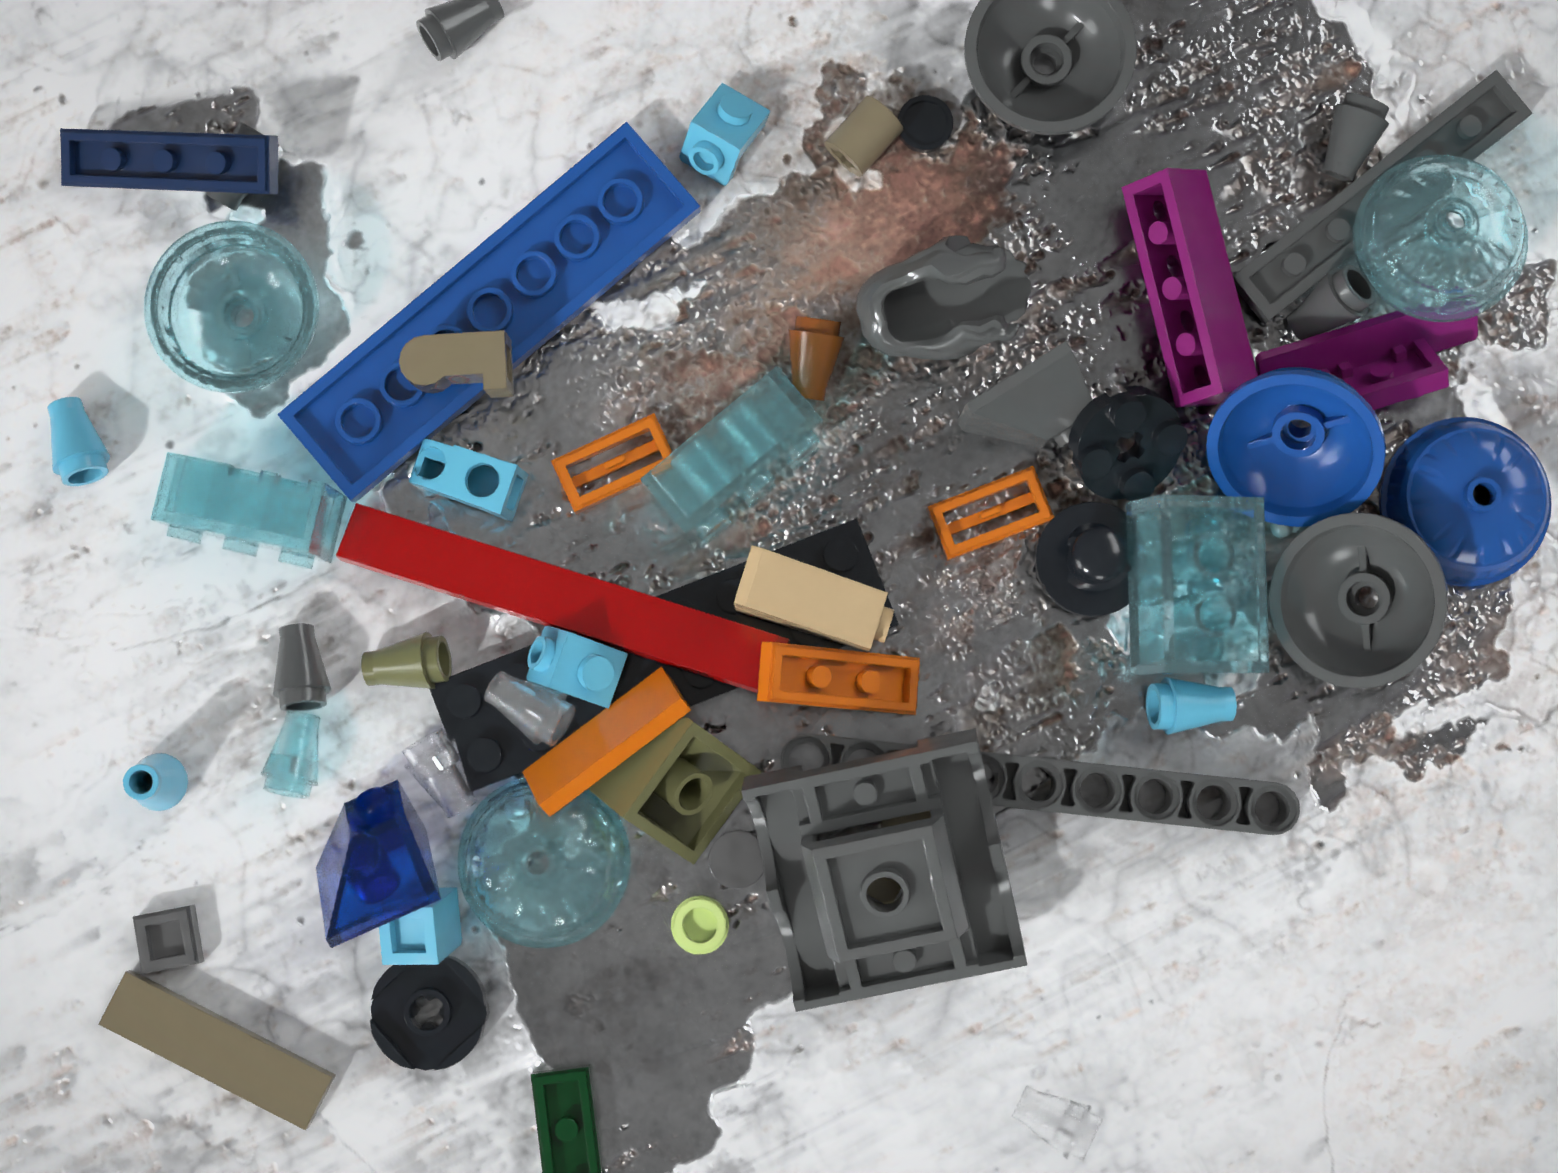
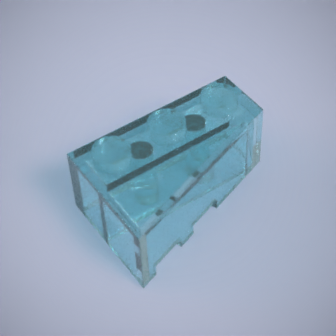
[151,452,347,570]

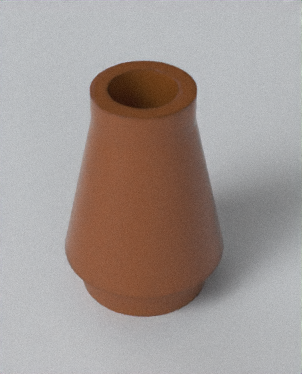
[788,316,845,401]

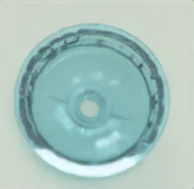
[1353,155,1528,322]
[144,221,320,393]
[458,777,631,948]

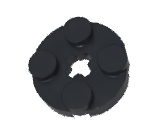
[1068,385,1188,503]
[370,956,490,1071]

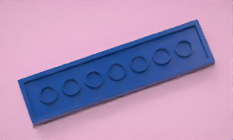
[277,122,701,503]

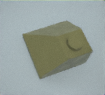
[588,717,762,865]

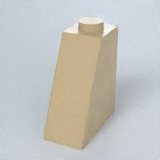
[734,545,894,652]

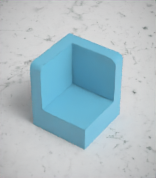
[377,887,462,965]

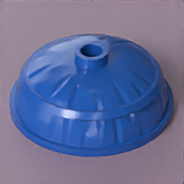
[1206,367,1386,527]
[1379,417,1552,587]

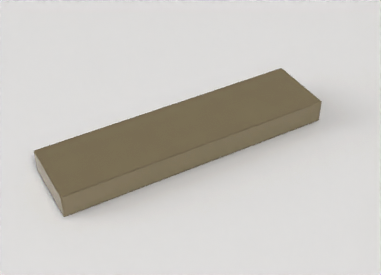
[98,970,336,1130]

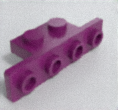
[1255,289,1478,410]

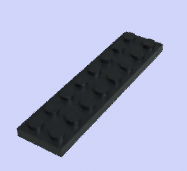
[430,518,899,793]

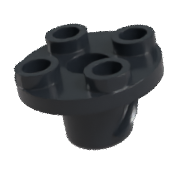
[1035,502,1151,617]

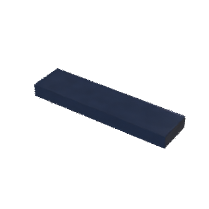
[60,128,278,194]

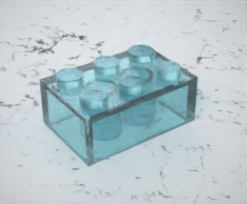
[640,366,823,546]
[1126,494,1269,676]

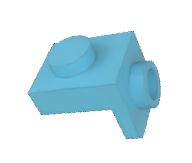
[679,83,770,186]
[527,626,628,709]

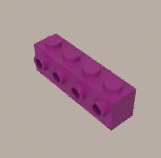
[1121,168,1258,408]

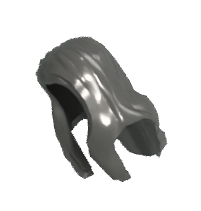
[856,235,1031,360]

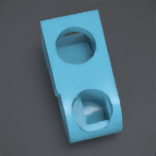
[409,439,529,522]

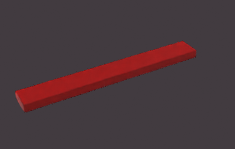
[336,503,791,693]

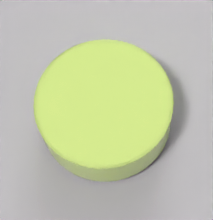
[671,895,729,954]

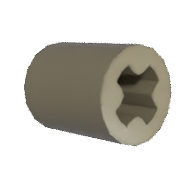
[824,95,903,177]

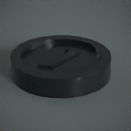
[898,95,953,153]

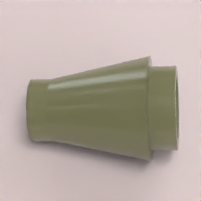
[361,632,452,689]

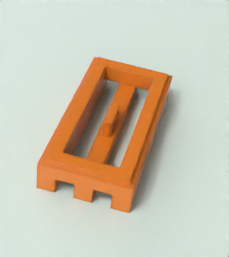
[551,413,679,514]
[926,466,1054,561]

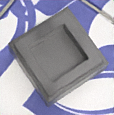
[133,905,204,974]

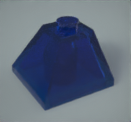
[316,779,441,948]

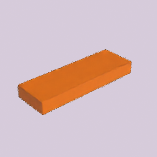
[757,642,920,715]
[522,666,691,817]

